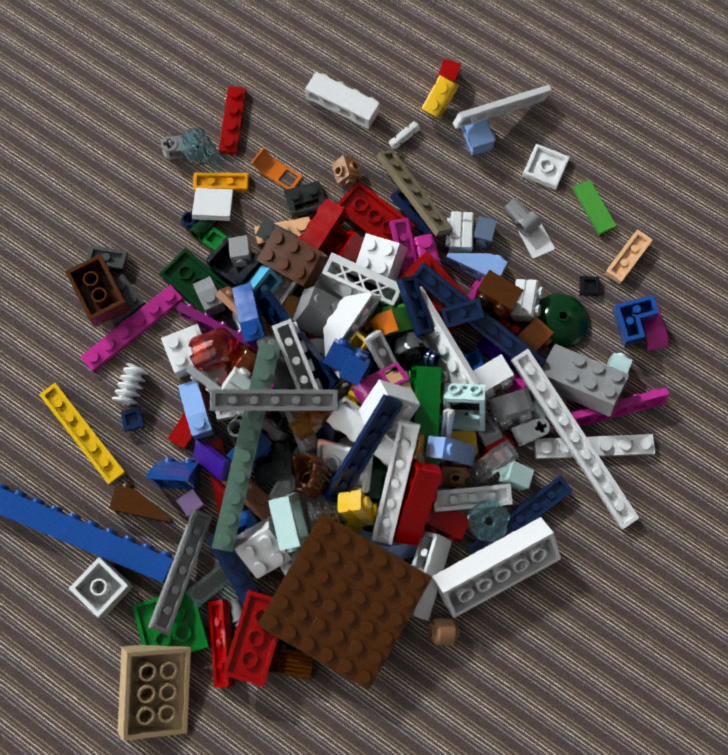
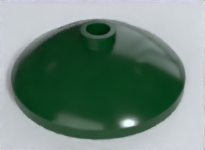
[537,293,589,348]

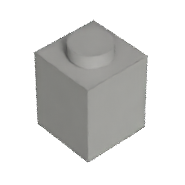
[228,235,252,267]

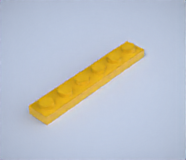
[39,383,126,485]

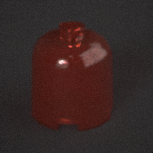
[188,328,240,373]

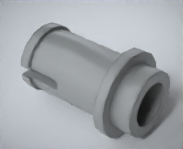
[229,598,243,627]

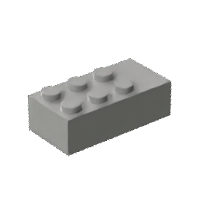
[541,344,629,417]

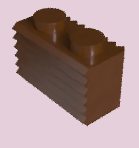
[268,643,314,680]

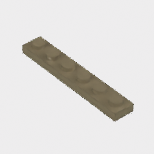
[376,150,453,236]

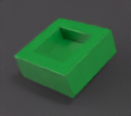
[201,227,227,251]

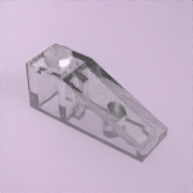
[469,440,520,487]

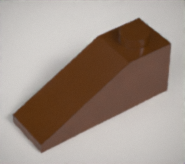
[109,483,173,524]

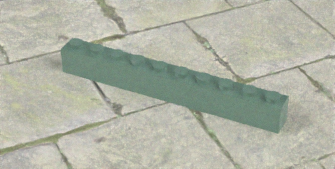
[212,342,281,552]

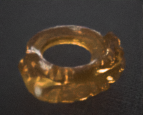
[412,431,426,464]

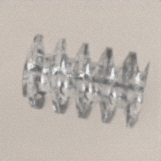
[306,501,349,527]

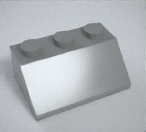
[293,286,341,338]

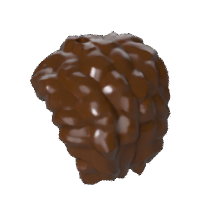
[292,452,332,499]

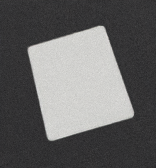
[518,223,555,258]

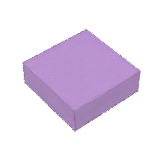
[176,489,205,518]

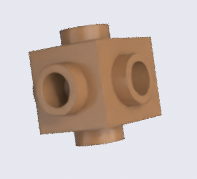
[331,155,362,187]
[441,461,470,489]

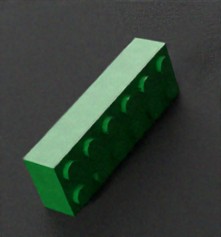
[409,366,444,486]

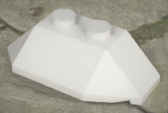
[323,292,382,357]

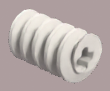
[112,363,148,406]

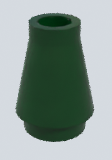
[189,220,217,241]

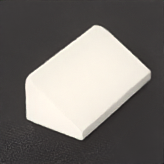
[364,330,397,374]

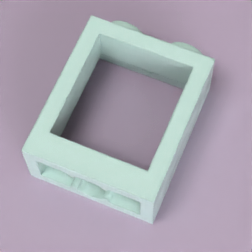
[443,383,486,431]
[268,492,309,552]

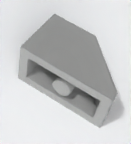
[193,277,226,316]

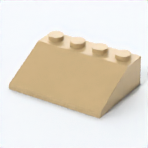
[118,645,191,741]

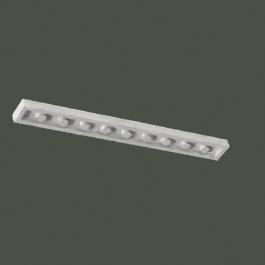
[510,349,639,529]

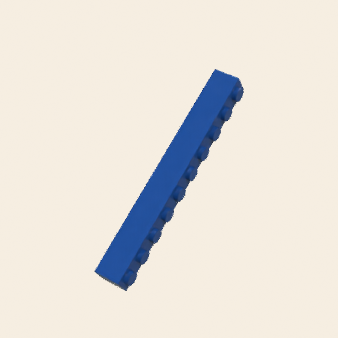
[0,483,174,583]

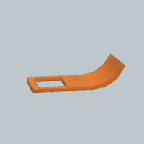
[251,148,302,189]
[365,309,399,336]

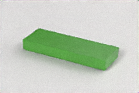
[572,179,616,235]

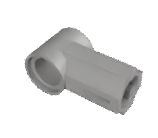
[504,198,541,236]

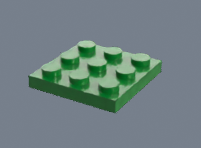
[132,586,210,653]

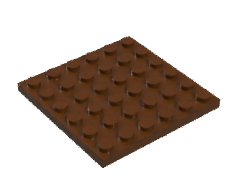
[257,513,432,691]

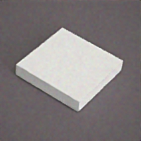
[522,144,570,190]
[192,188,233,221]

